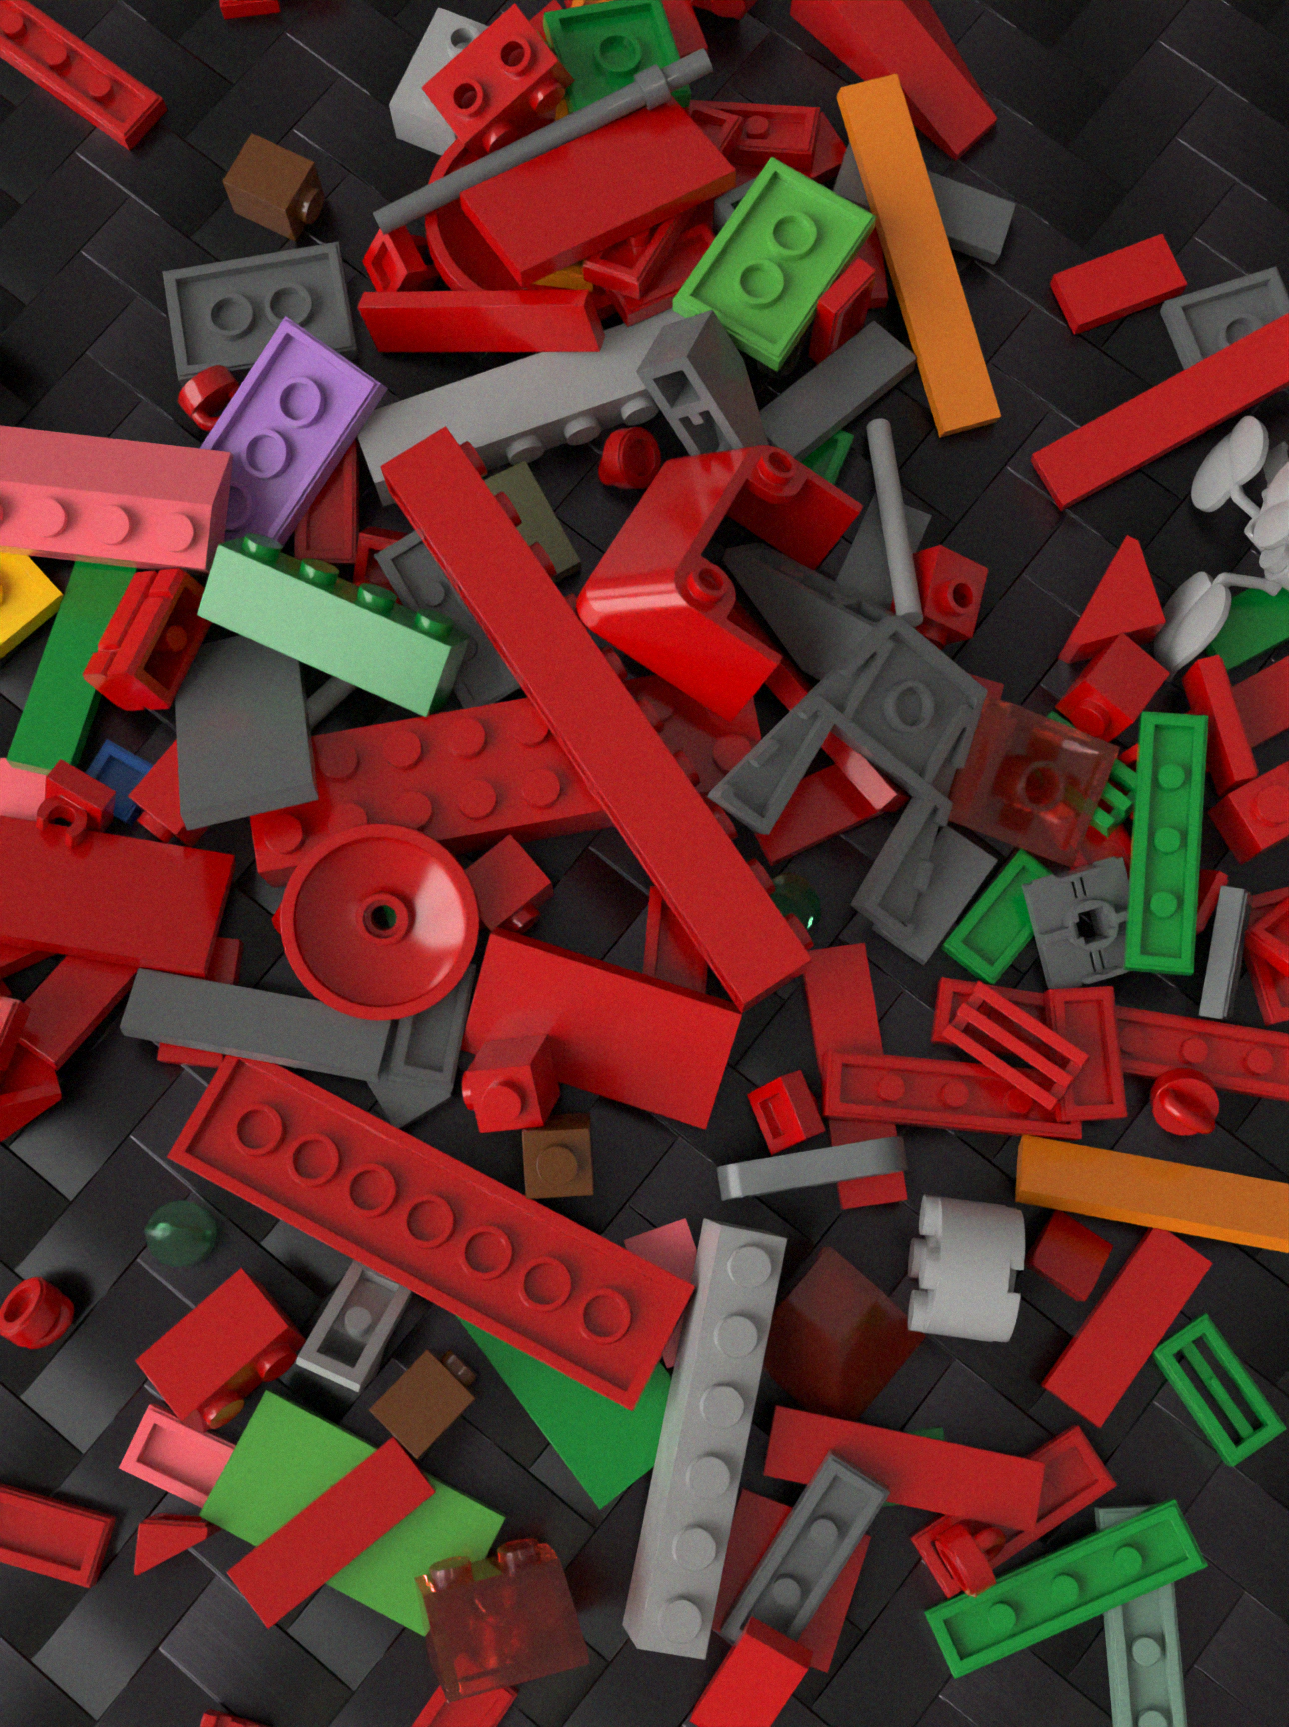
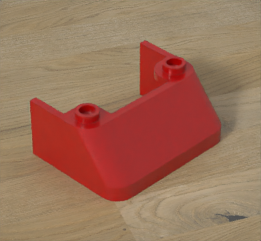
[576,445,863,723]

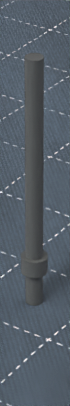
[373,48,713,235]

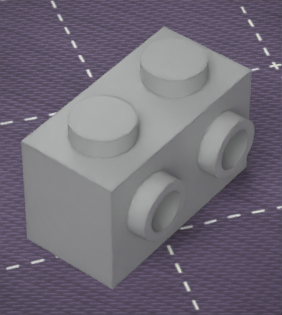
[389,7,489,156]

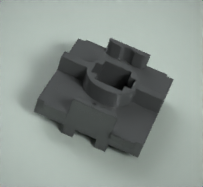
[1022,856,1130,989]

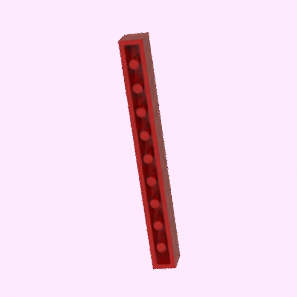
[380,426,814,1014]

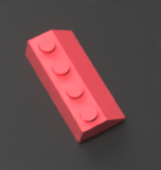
[0,425,234,576]

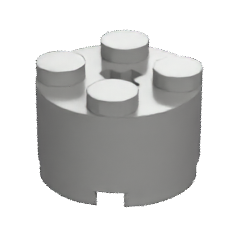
[908,1194,1025,1342]

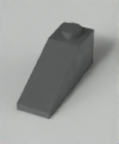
[636,310,769,455]
[722,542,896,681]

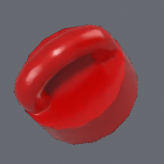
[177,365,240,432]
[598,427,661,490]
[1150,1068,1219,1135]
[0,1277,75,1349]
[935,1522,1006,1598]

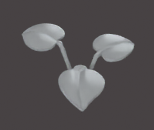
[1154,416,1289,684]

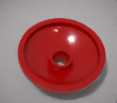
[280,823,479,1020]

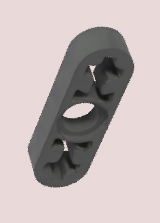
[717,1136,909,1201]

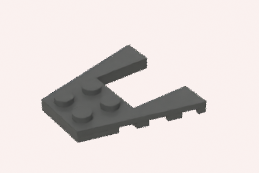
[707,615,988,941]

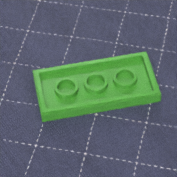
[198,1388,506,1645]

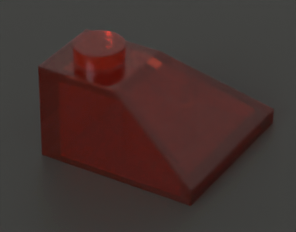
[762,1246,926,1422]

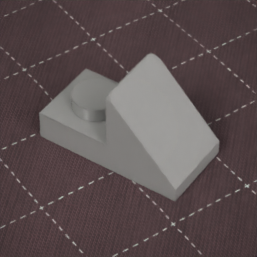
[296,1260,414,1392]

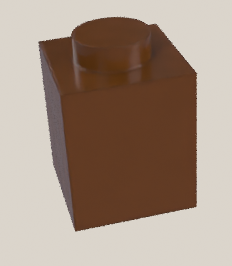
[222,133,324,241]
[522,1112,594,1199]
[369,1347,481,1459]

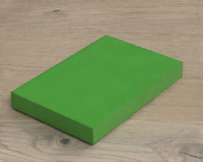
[673,157,877,372]

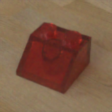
[948,698,1120,868]
[414,1539,590,1703]

